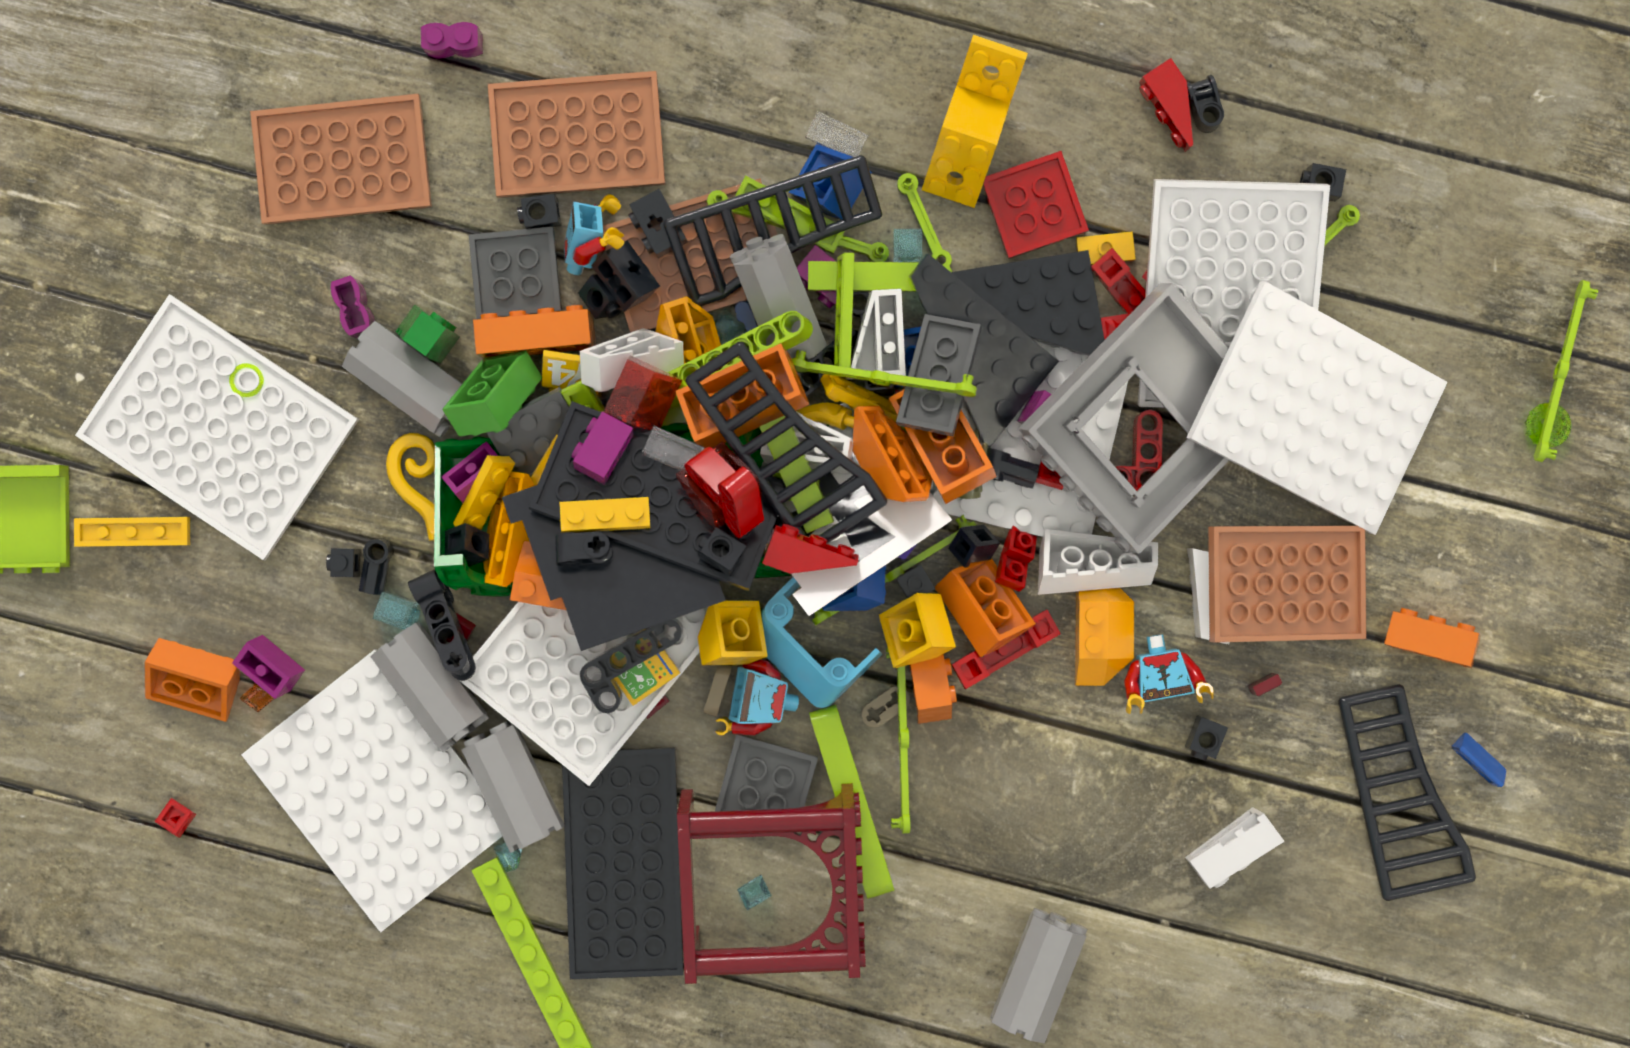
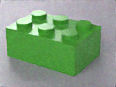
[442,350,542,436]

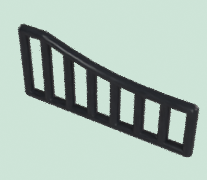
[663,155,882,307]
[686,342,887,544]
[1338,684,1476,901]

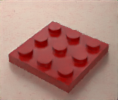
[983,151,1089,259]

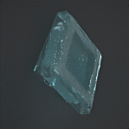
[714,309,746,344]
[494,843,522,872]
[737,875,772,910]

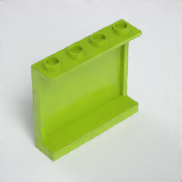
[0,465,70,574]

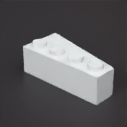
[1038,529,1158,595]

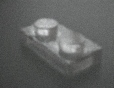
[805,111,868,157]
[642,426,705,474]

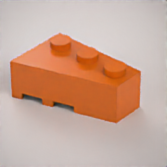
[1384,608,1481,669]
[909,654,957,724]

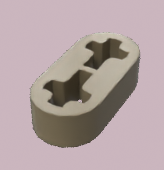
[703,665,733,717]
[861,686,910,727]

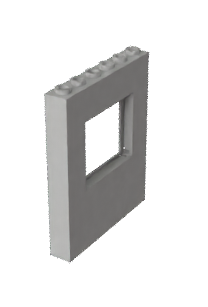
[1018,283,1229,554]

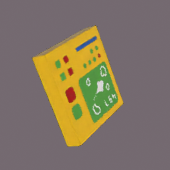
[612,629,681,706]

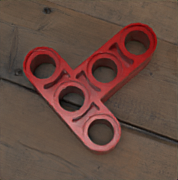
[1116,410,1163,491]
[684,446,764,538]

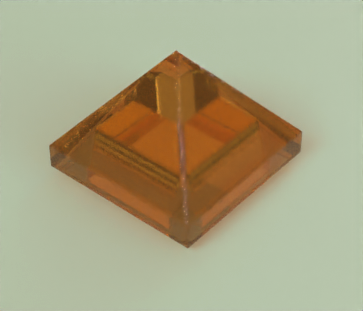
[240,683,274,712]

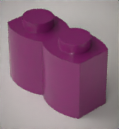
[421,22,483,58]
[331,275,375,339]

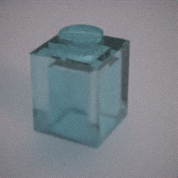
[893,229,922,262]
[373,591,420,630]

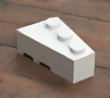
[846,289,906,380]
[580,328,684,392]
[760,411,853,474]
[1187,548,1229,645]
[1185,807,1284,889]

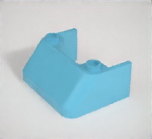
[761,577,882,708]

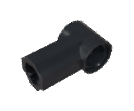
[987,448,1040,489]
[359,538,394,595]

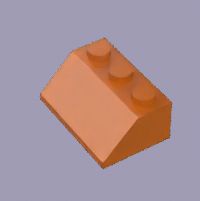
[510,541,566,610]
[935,558,1036,657]
[145,638,240,722]

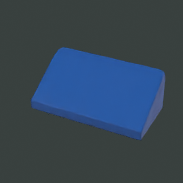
[1451,733,1506,787]

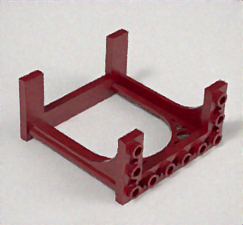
[677,783,866,984]

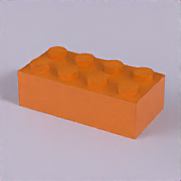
[473,305,596,358]
[675,343,810,450]
[889,389,997,504]

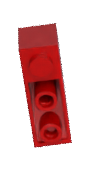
[1139,58,1193,152]
[762,524,859,574]

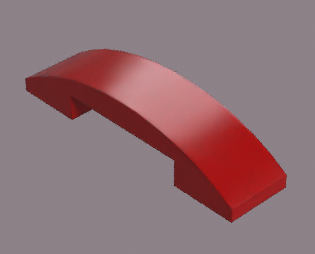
[1090,248,1146,315]
[951,609,1061,689]

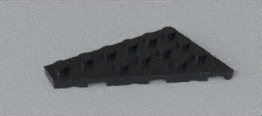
[951,250,1104,356]
[909,254,1059,448]

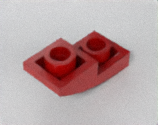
[995,526,1037,592]

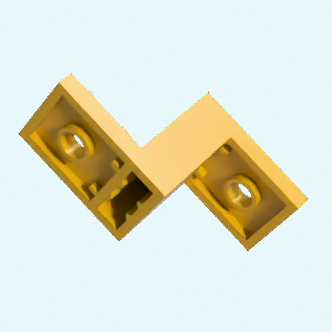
[921,35,1028,208]

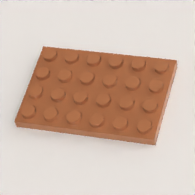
[488,71,666,198]
[250,94,432,225]
[602,178,778,333]
[1208,526,1366,642]

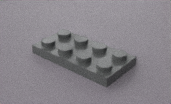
[896,314,982,437]

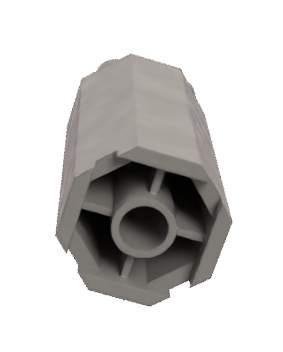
[730,234,827,360]
[342,321,463,438]
[370,622,489,752]
[461,721,565,853]
[990,908,1088,1043]

